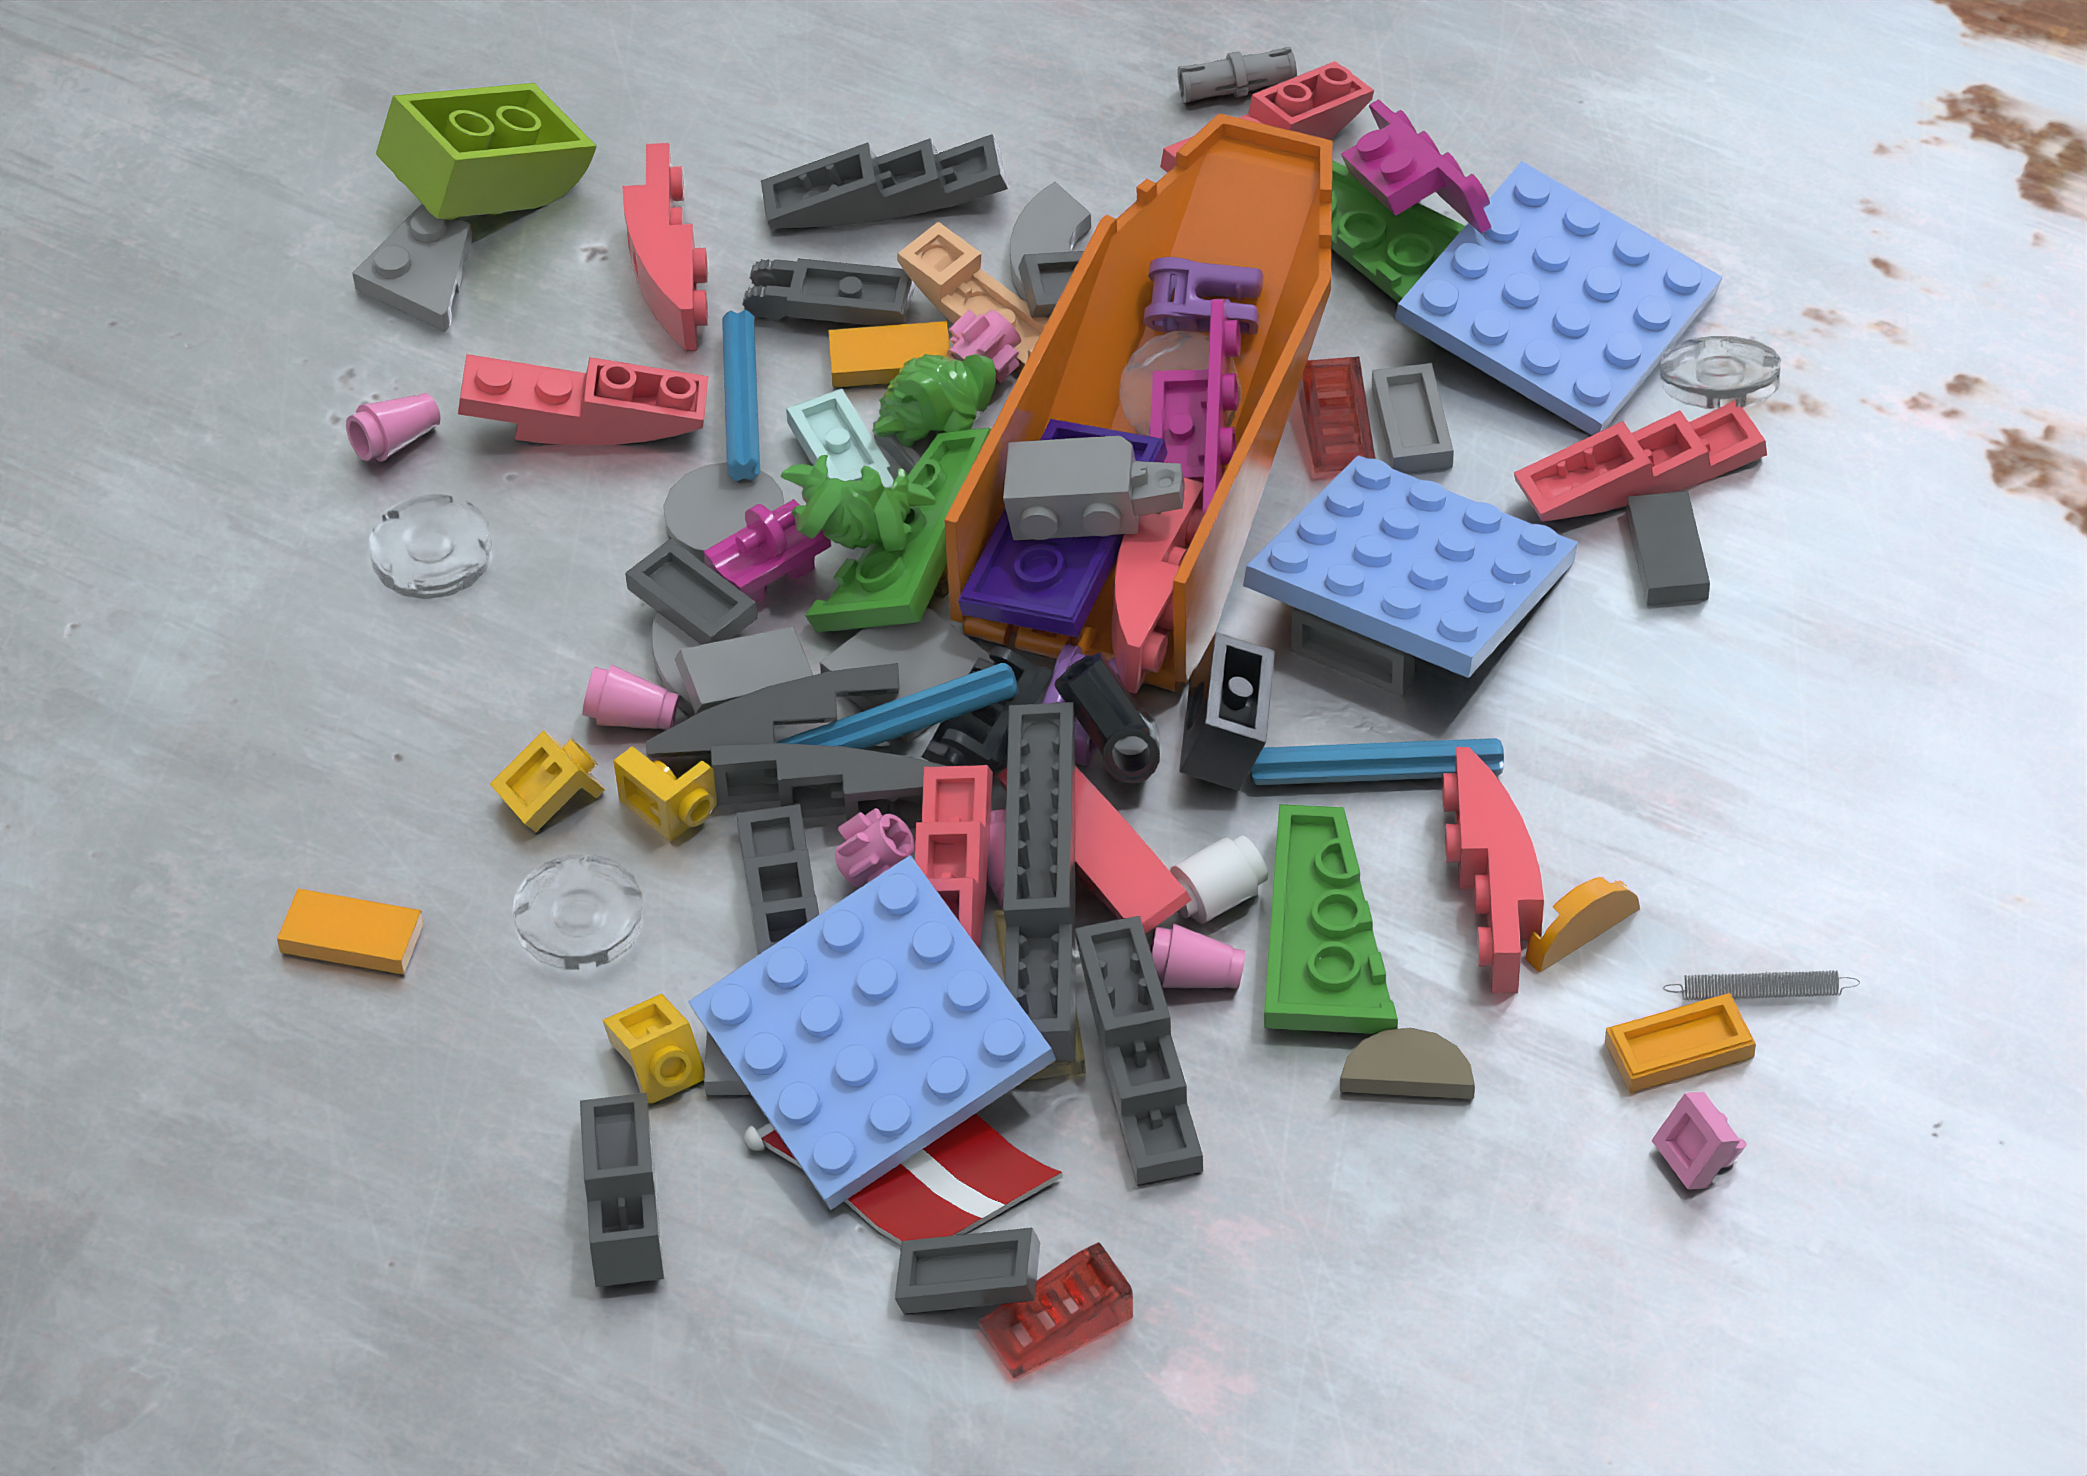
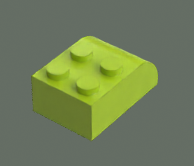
[376,83,597,220]

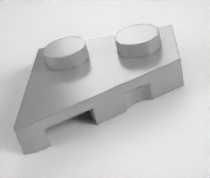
[352,204,473,332]

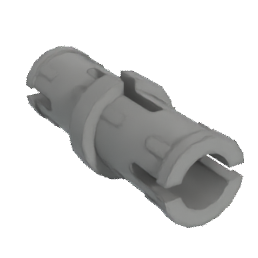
[1177,47,1297,103]

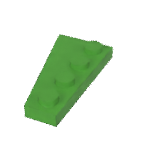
[1331,160,1465,303]
[805,427,991,633]

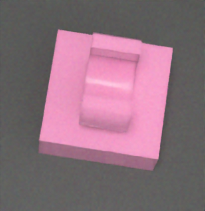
[1652,1092,1747,1189]

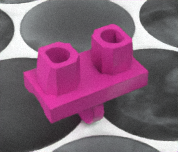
[703,499,831,603]

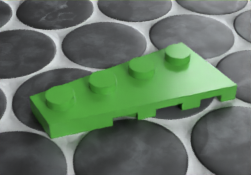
[1264,804,1398,1034]

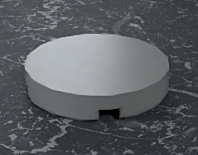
[663,462,784,565]

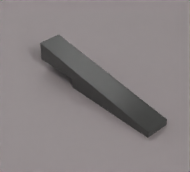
[1003,702,1076,1063]

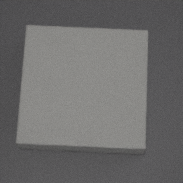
[820,607,997,743]

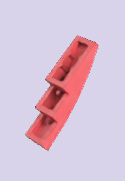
[1514,400,1767,522]
[915,765,993,950]
[996,766,1192,934]

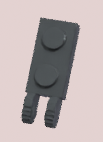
[742,258,915,326]

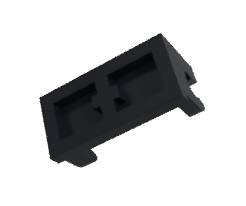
[921,646,1054,776]

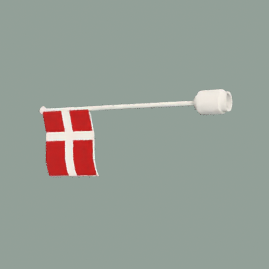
[744,835,1268,1245]

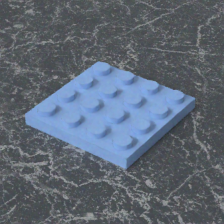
[1394,161,1722,435]
[1243,455,1578,678]
[688,855,1056,1210]

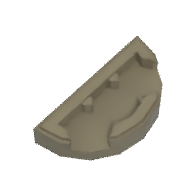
[1340,1027,1475,1099]

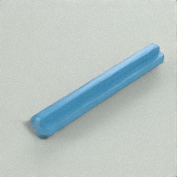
[722,310,760,481]
[776,663,1018,749]
[1250,738,1504,785]

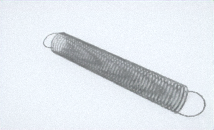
[1663,970,1860,1001]

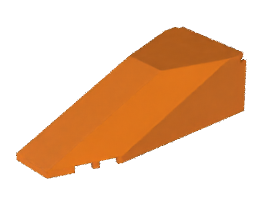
[944,113,1333,692]

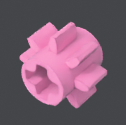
[947,310,1021,384]
[835,808,915,887]

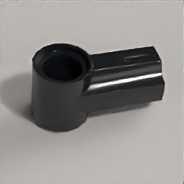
[1054,652,1160,783]

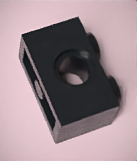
[1179,632,1275,791]

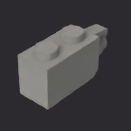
[1003,436,1185,540]

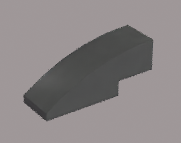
[580,1093,664,1287]

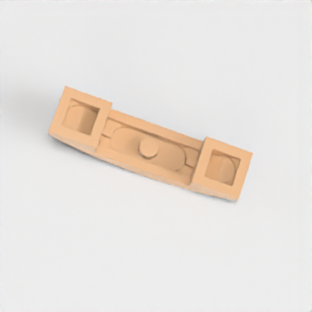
[897,222,1048,372]

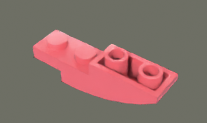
[1160,61,1374,173]
[622,143,708,351]
[458,354,709,445]
[1112,478,1204,694]
[1442,747,1544,993]

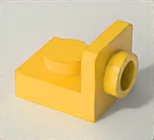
[490,730,606,832]
[613,746,717,842]
[602,993,705,1104]

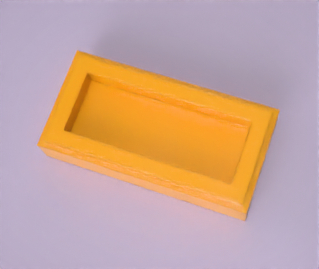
[828,321,950,388]
[277,888,424,975]
[1605,993,1756,1093]

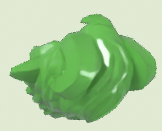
[872,354,996,447]
[781,455,935,553]

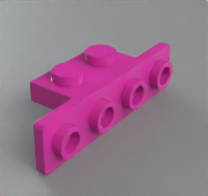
[1341,99,1492,234]
[1150,299,1241,517]

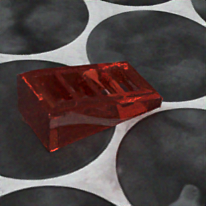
[1298,356,1376,473]
[979,1242,1133,1378]

